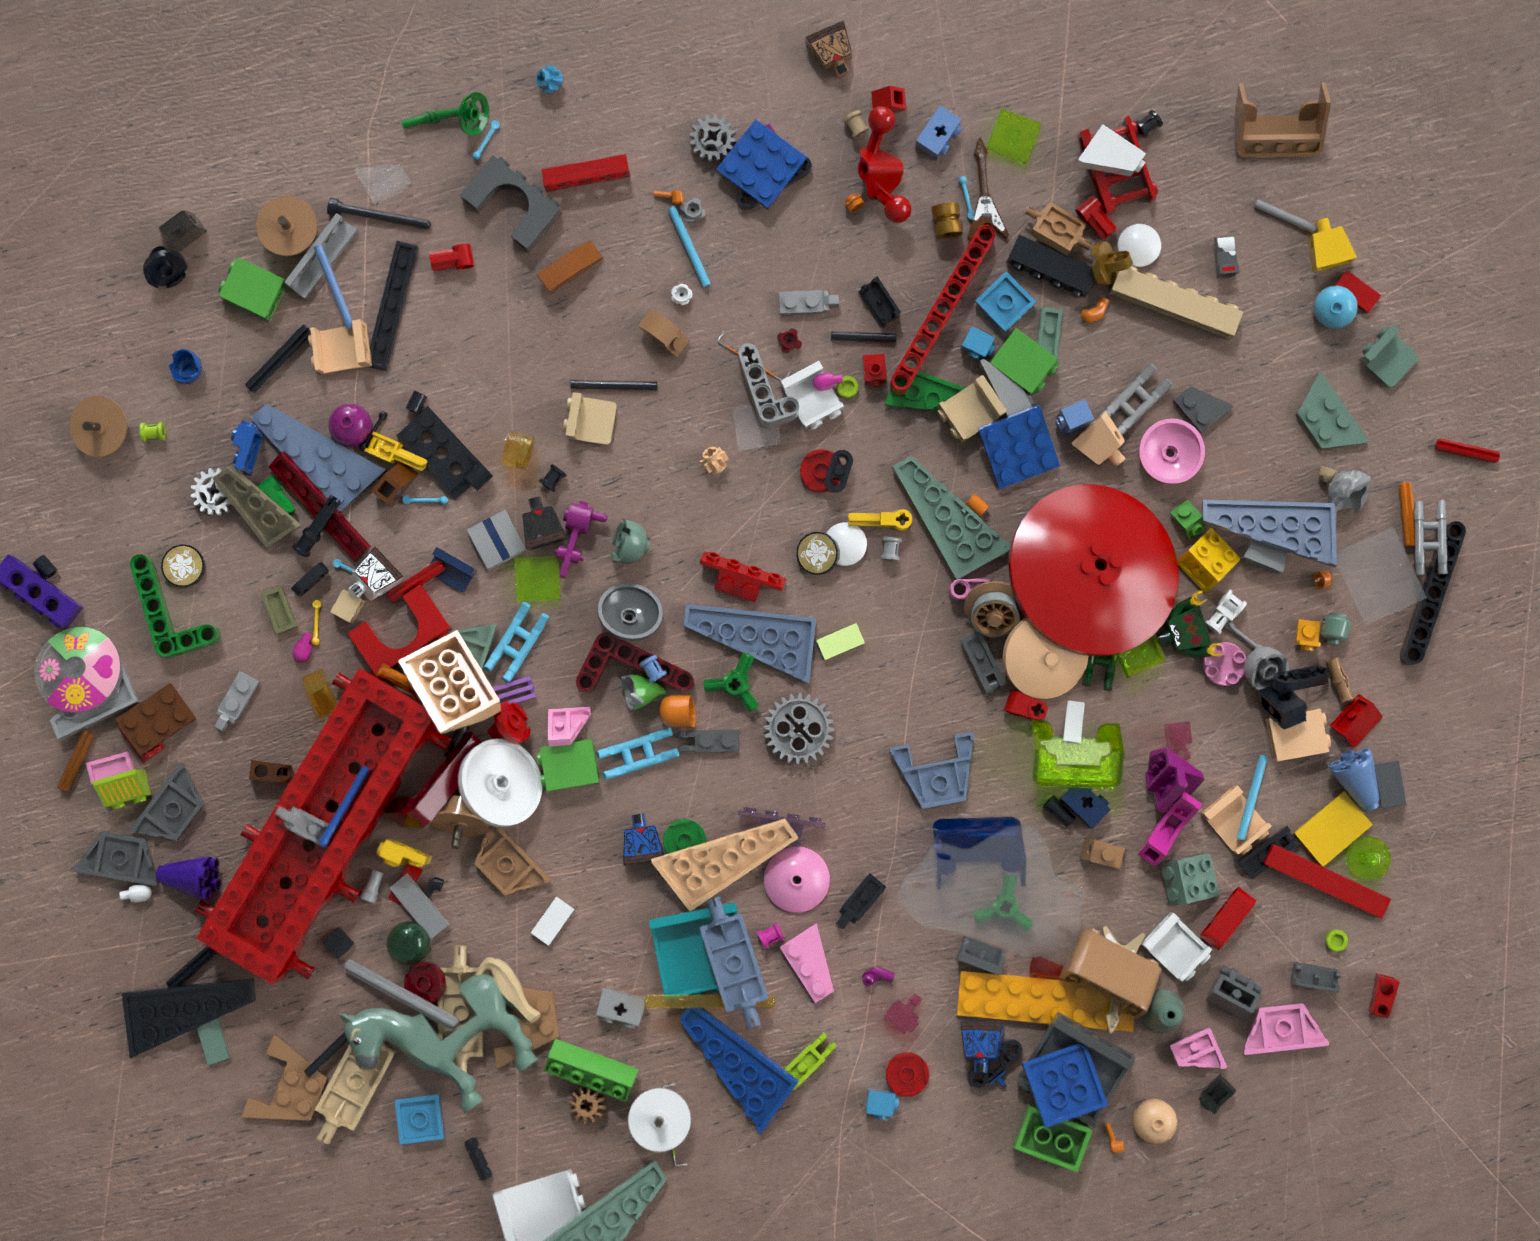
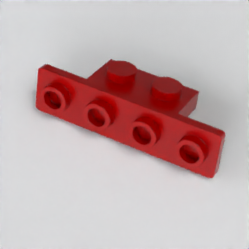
[699,551,786,603]

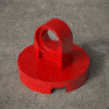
[487,701,531,744]

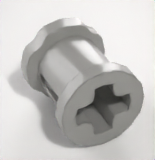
[881,537,902,561]

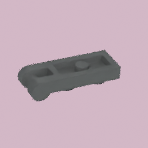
[960,632,1007,695]

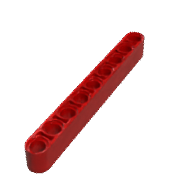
[890,225,996,395]

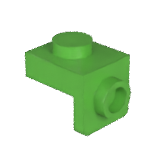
[1170,500,1206,539]

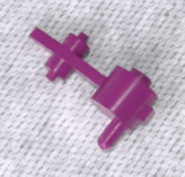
[554,501,608,579]

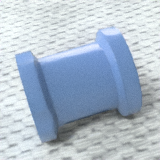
[639,655,667,683]

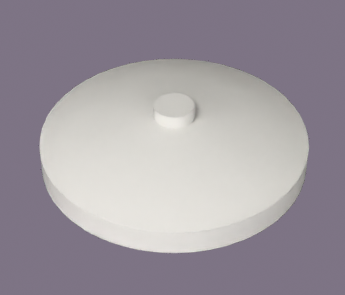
[458,739,542,827]

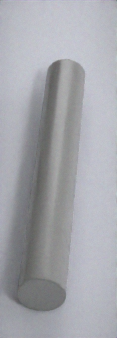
[1254,199,1317,233]

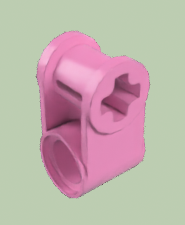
[948,579,991,600]

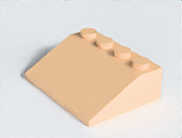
[398,630,501,734]

